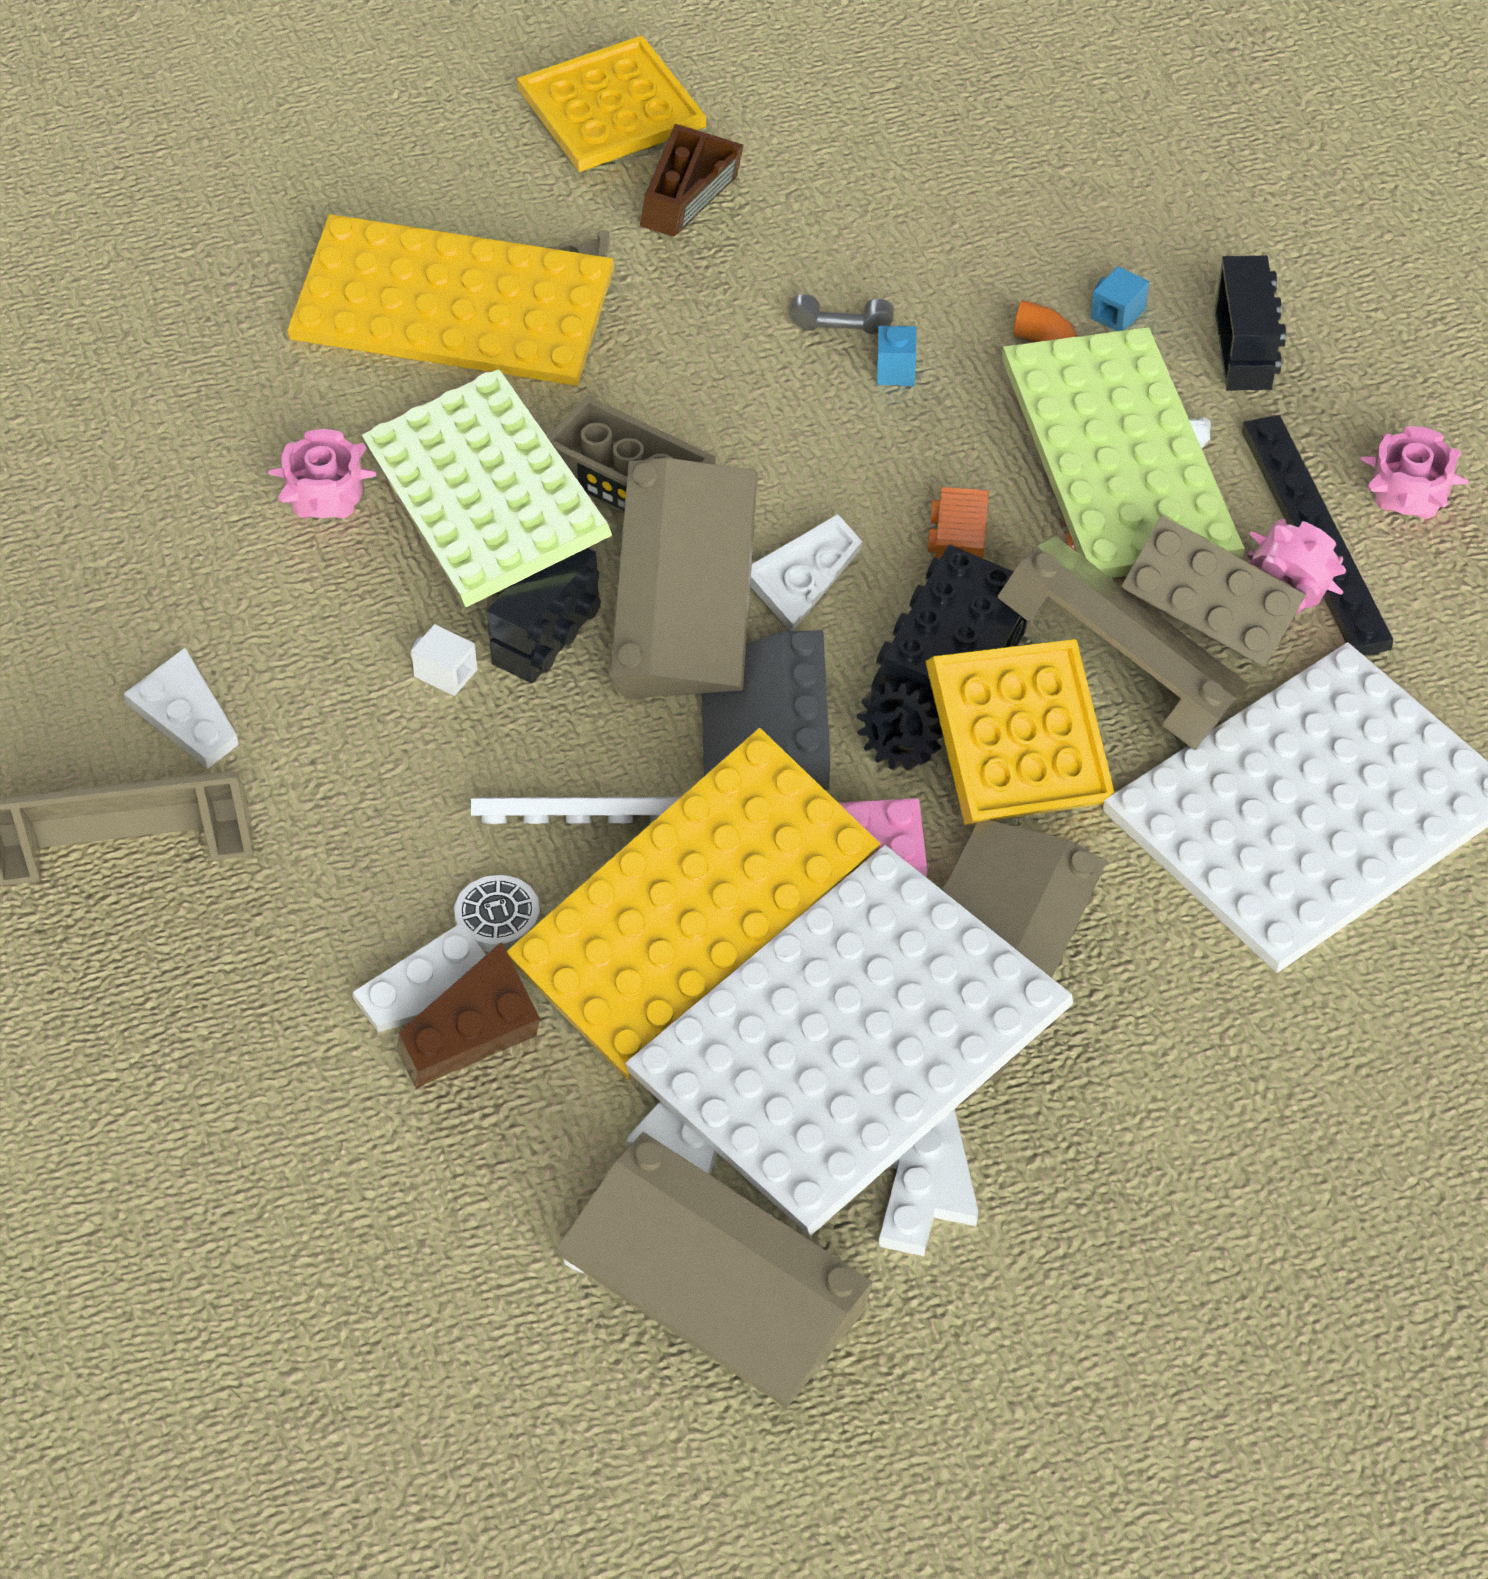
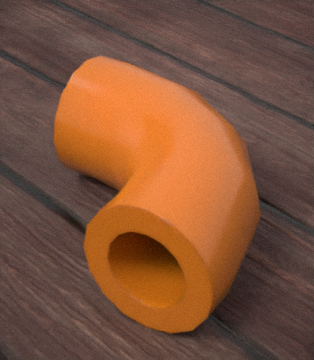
[1014,300,1079,342]

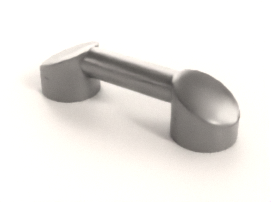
[789,294,894,334]

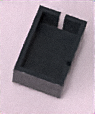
[1215,255,1286,391]
[487,548,601,684]

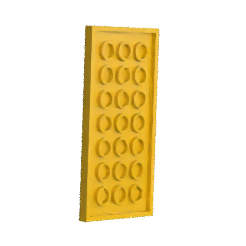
[287,214,614,386]
[507,728,881,1080]

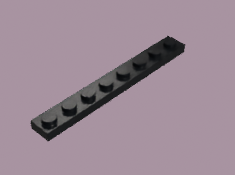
[1242,415,1394,656]

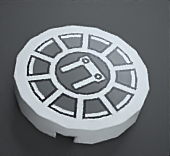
[454,875,541,952]

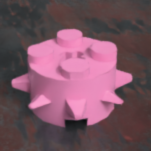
[1361,426,1468,519]
[269,429,376,518]
[1247,519,1346,614]

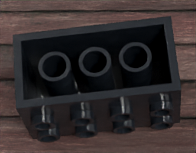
[871,545,1028,738]

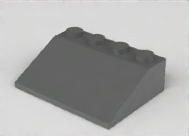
[702,630,830,790]

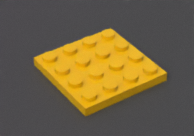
[517,35,706,172]
[926,639,1115,825]

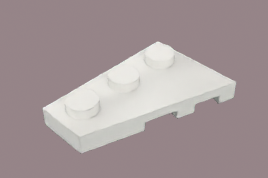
[750,514,862,631]
[123,648,239,769]
[352,922,486,1032]

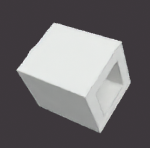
[411,624,477,696]

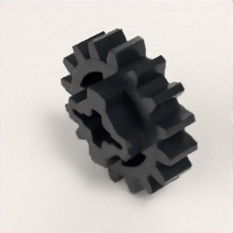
[856,679,944,771]

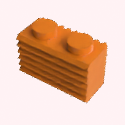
[928,487,989,558]

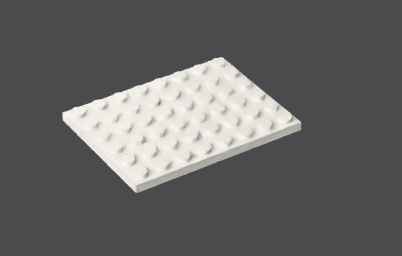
[1103,642,1488,973]
[625,845,1073,1236]

